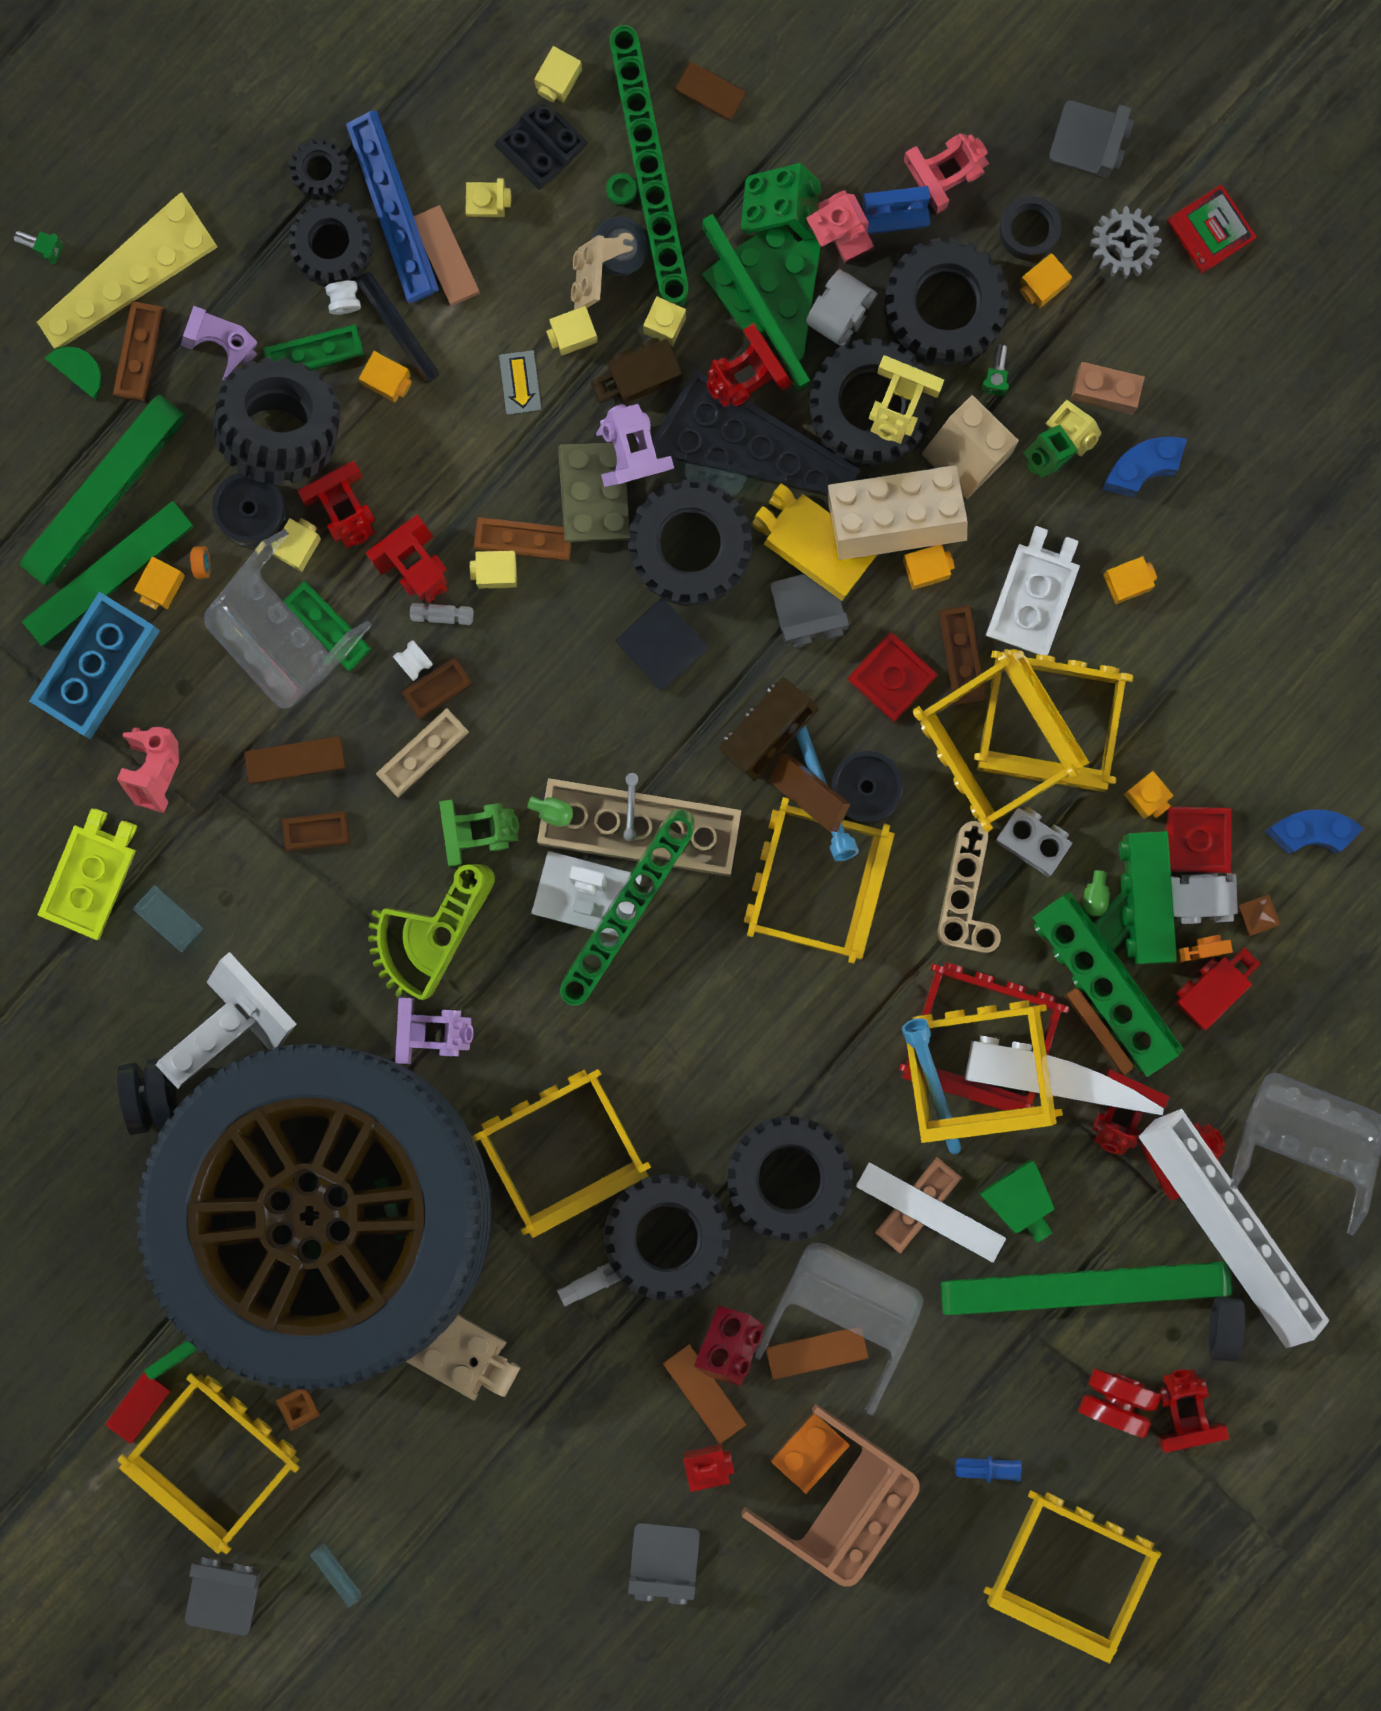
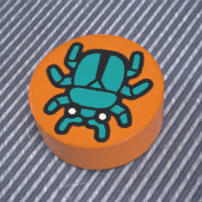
[190,546,211,579]

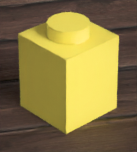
[534,46,582,103]
[643,296,686,347]
[546,306,598,356]
[270,518,321,572]
[470,551,517,588]

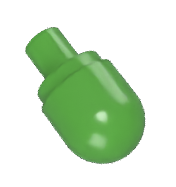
[527,796,573,827]
[1083,870,1111,916]

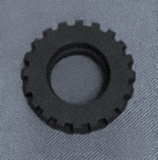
[884,237,1009,368]
[809,338,934,468]
[213,358,341,484]
[727,1116,853,1242]
[604,1174,730,1300]

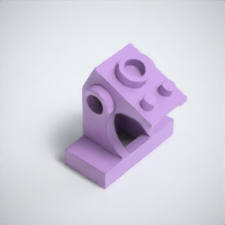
[180,306,258,381]
[596,404,674,487]
[395,998,473,1064]

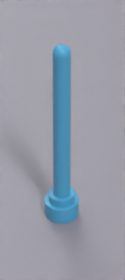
[796,725,859,861]
[902,1018,961,1154]

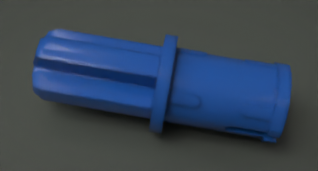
[955,1456,1022,1482]

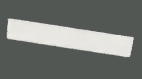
[856,1163,1006,1262]

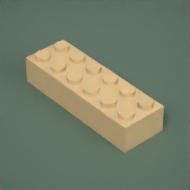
[537,778,741,877]

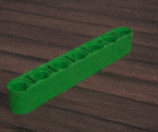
[20,395,186,586]
[560,809,695,1006]

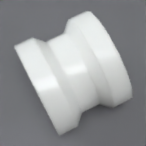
[325,281,361,315]
[393,640,433,681]

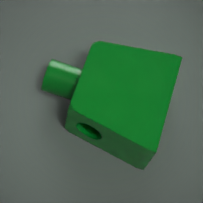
[979,1160,1054,1243]

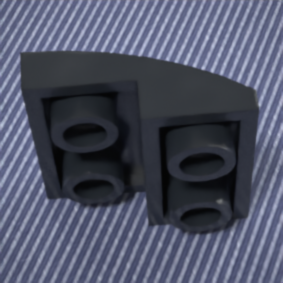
[494,98,588,190]
[614,597,708,691]

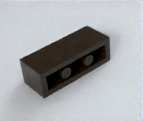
[719,677,819,782]

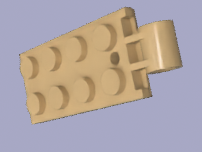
[406,1314,521,1400]

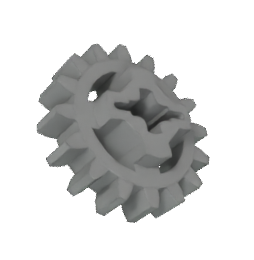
[1090,206,1161,278]

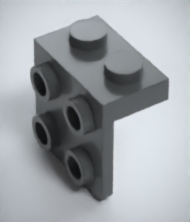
[1049,100,1134,179]
[771,574,849,648]
[628,1523,700,1604]
[185,1556,261,1636]

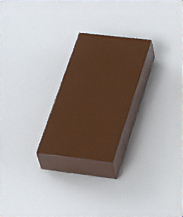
[675,61,746,123]
[402,657,473,720]
[282,811,351,852]

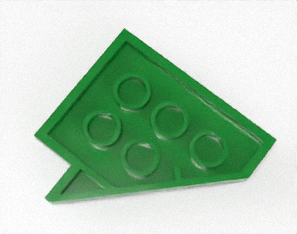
[702,225,820,367]

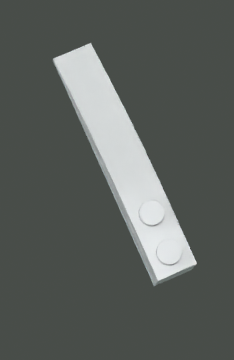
[965,1036,1164,1115]

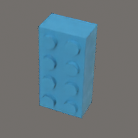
[29,592,160,740]

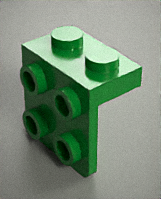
[741,163,821,240]

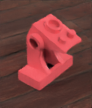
[904,134,989,215]
[806,190,874,264]
[117,727,179,813]

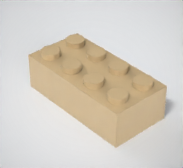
[828,465,968,560]

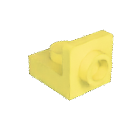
[466,178,511,217]
[1045,399,1101,456]

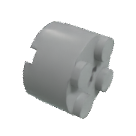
[806,269,879,346]
[1171,873,1238,924]

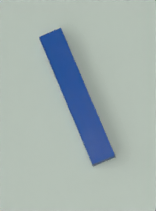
[346,111,439,303]

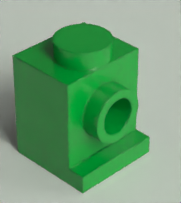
[1023,425,1078,478]

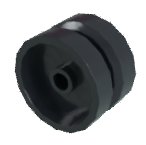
[212,473,289,549]
[830,750,903,825]
[117,1057,178,1135]

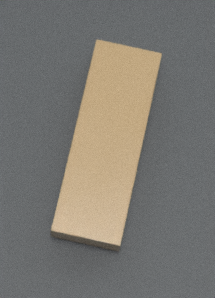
[376,708,470,798]

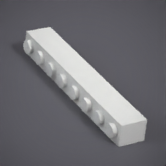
[1139,1109,1329,1348]

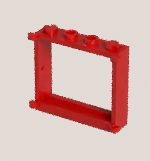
[899,962,1070,1111]

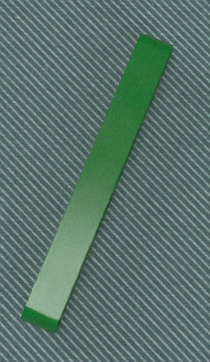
[610,25,688,307]
[940,1262,1233,1315]

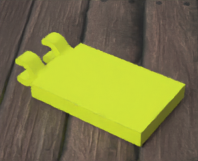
[38,808,137,940]

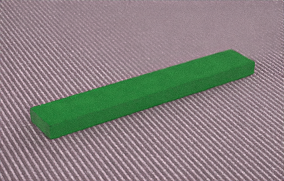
[702,214,810,392]
[21,501,194,648]

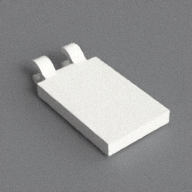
[986,526,1080,655]

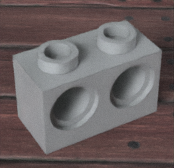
[994,807,1072,877]

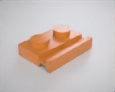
[1176,935,1233,963]
[771,1413,850,1494]

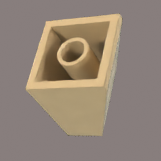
[921,395,1019,499]

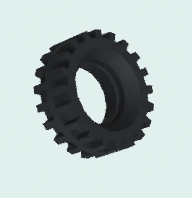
[628,479,752,606]

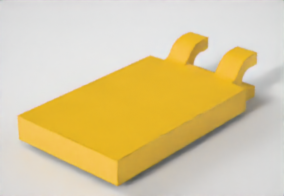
[751,483,878,601]

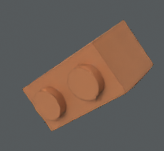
[1070,362,1145,415]

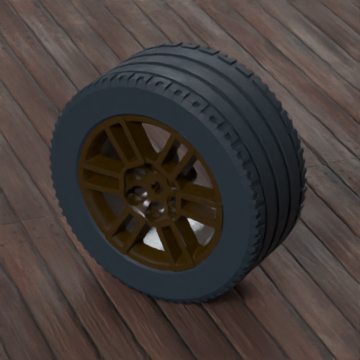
[137,1044,492,1390]

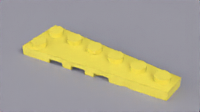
[37,192,217,350]

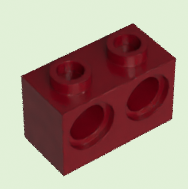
[694,1306,765,1387]

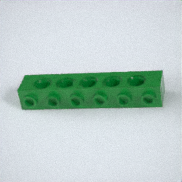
[1032,891,1184,1077]

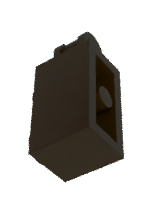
[590,338,682,404]

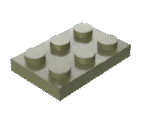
[558,443,630,542]

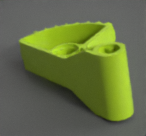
[368,864,495,1000]

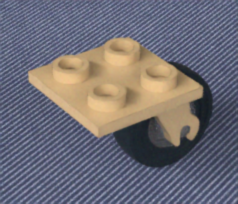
[571,217,649,310]

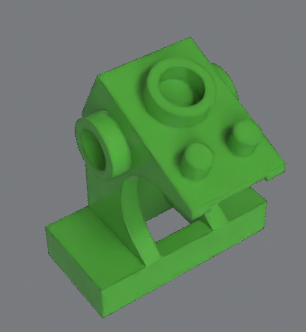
[439,800,519,868]

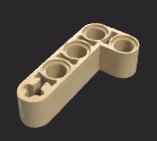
[938,821,1001,954]

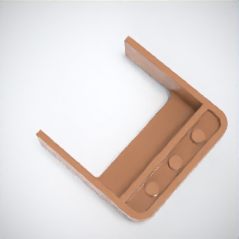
[741,1404,920,1586]

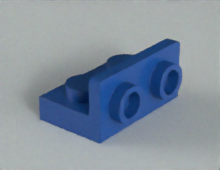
[862,186,930,234]

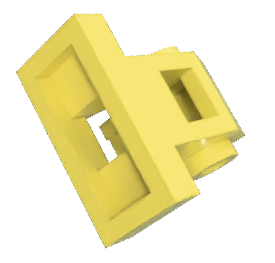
[868,355,944,444]

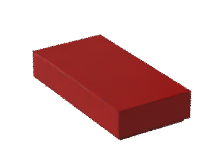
[105,1372,172,1444]

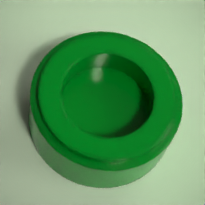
[606,173,638,207]

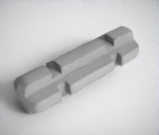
[410,603,474,625]

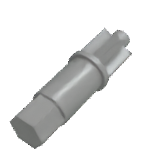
[557,1263,620,1307]

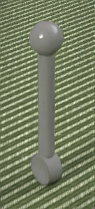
[623,773,639,841]

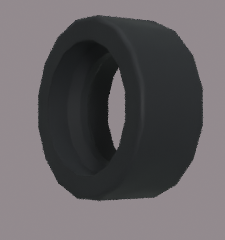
[999,196,1062,261]
[1208,1297,1245,1362]

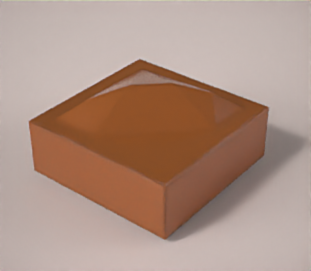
[1238,895,1280,936]
[276,1389,320,1431]

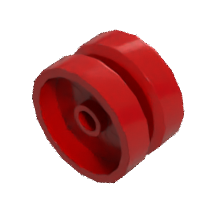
[1078,1368,1162,1438]

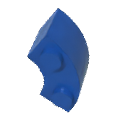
[1103,437,1187,498]
[1265,810,1364,854]

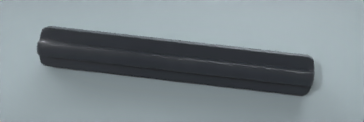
[357,272,439,383]

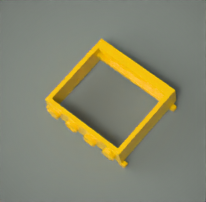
[974,649,1134,792]
[913,651,1090,832]
[744,797,895,964]
[907,1000,1063,1143]
[472,1069,651,1238]
[117,1373,300,1554]
[983,1490,1161,1664]

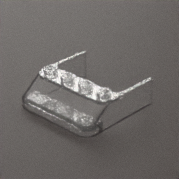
[204,529,372,709]
[1229,1073,1381,1236]
[754,1242,923,1416]

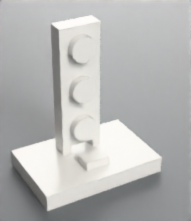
[531,851,642,937]
[156,952,296,1089]

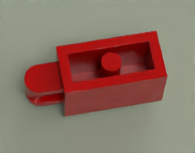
[1174,947,1261,1031]
[683,1444,734,1492]

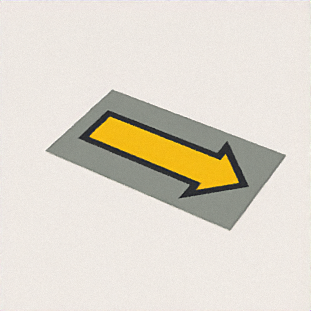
[499,350,541,414]

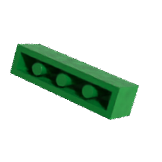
[1119,831,1177,965]

